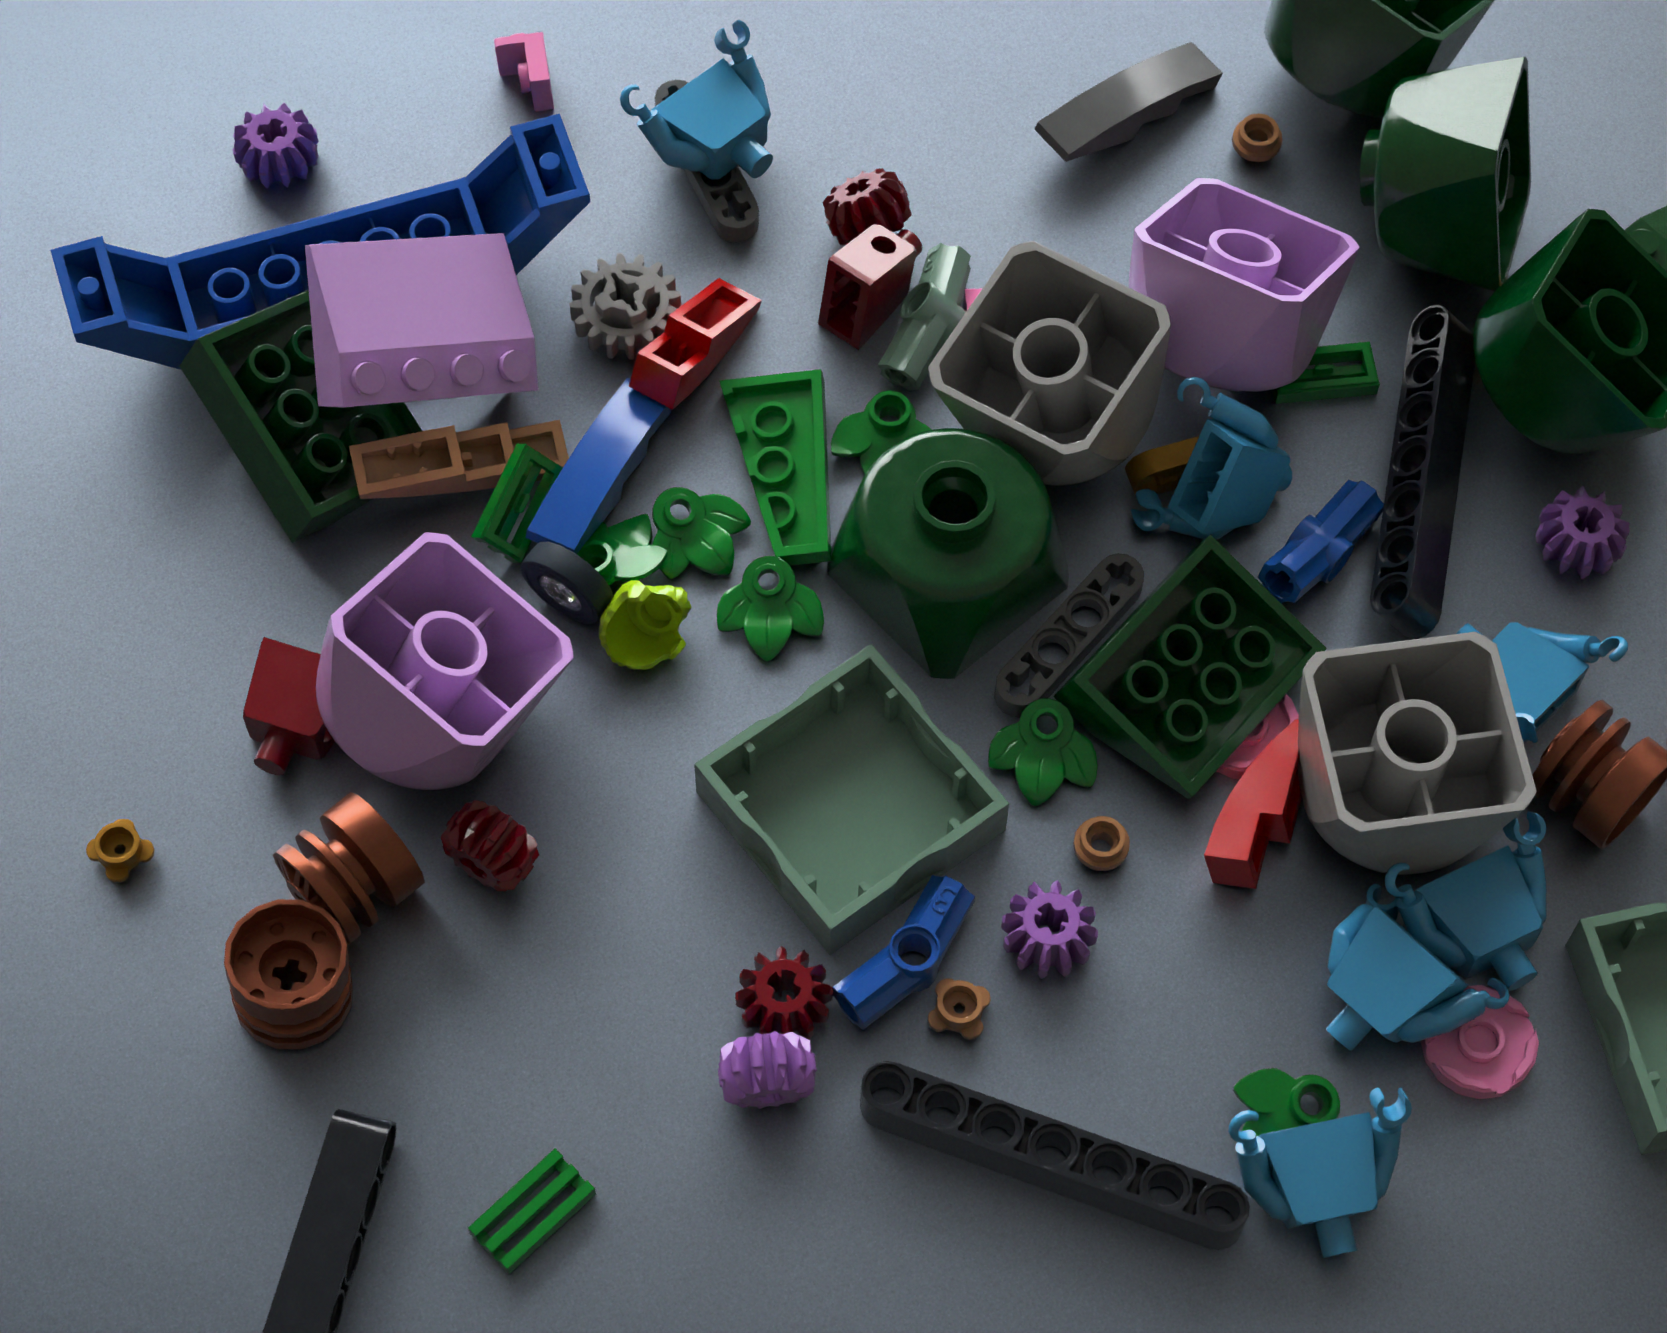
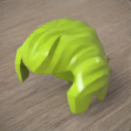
[599,580,692,670]

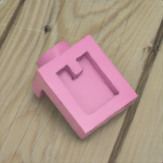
[494,32,554,112]

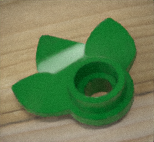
[831,390,931,475]
[652,487,751,580]
[577,513,668,586]
[717,556,824,662]
[988,698,1098,807]
[1233,1068,1340,1136]

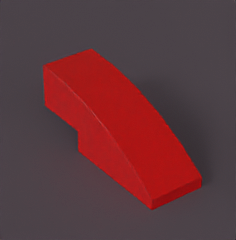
[629,278,762,410]
[1204,719,1302,889]

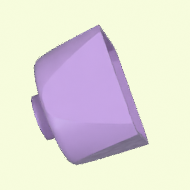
[1129,178,1360,392]
[316,532,574,790]

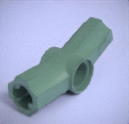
[878,243,971,391]

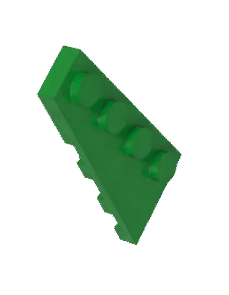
[719,369,832,566]

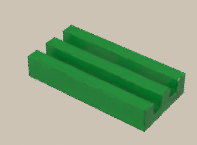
[1274,342,1380,404]
[471,444,563,563]
[468,1148,596,1275]

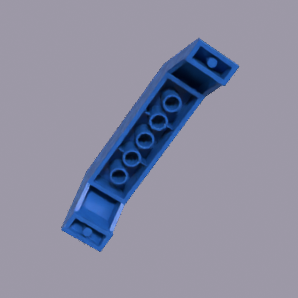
[50,113,590,370]

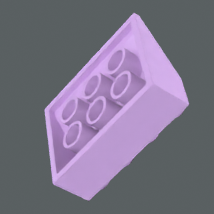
[305,233,538,407]

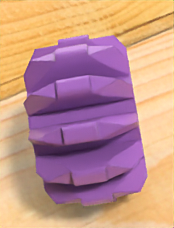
[233,102,319,189]
[1536,486,1630,580]
[1001,880,1098,979]
[718,1031,817,1109]

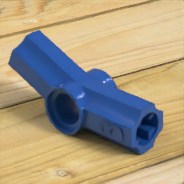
[1258,479,1384,603]
[832,875,975,1030]

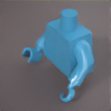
[620,20,773,179]
[1130,377,1292,540]
[1456,622,1628,744]
[1385,811,1546,991]
[1326,884,1510,1051]
[1229,1087,1412,1258]

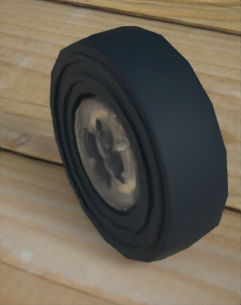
[520,541,613,624]

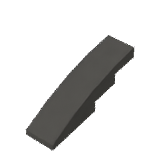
[1034,42,1223,162]

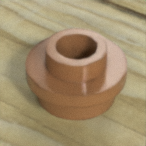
[1232,114,1283,162]
[1073,816,1130,871]

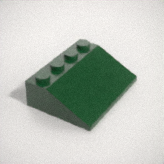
[179,290,422,543]
[1053,534,1327,799]

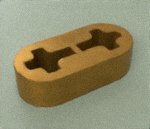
[1125,436,1199,494]

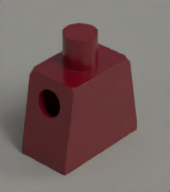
[818,224,922,350]
[243,637,335,776]

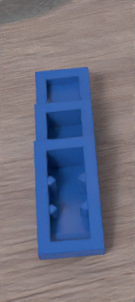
[526,377,672,554]

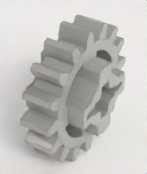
[569,253,681,360]

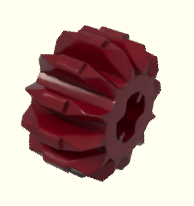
[822,168,912,245]
[440,800,539,892]
[735,946,833,1040]

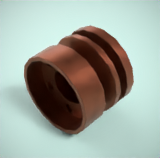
[1532,700,1667,850]
[273,792,425,945]
[224,899,353,1049]

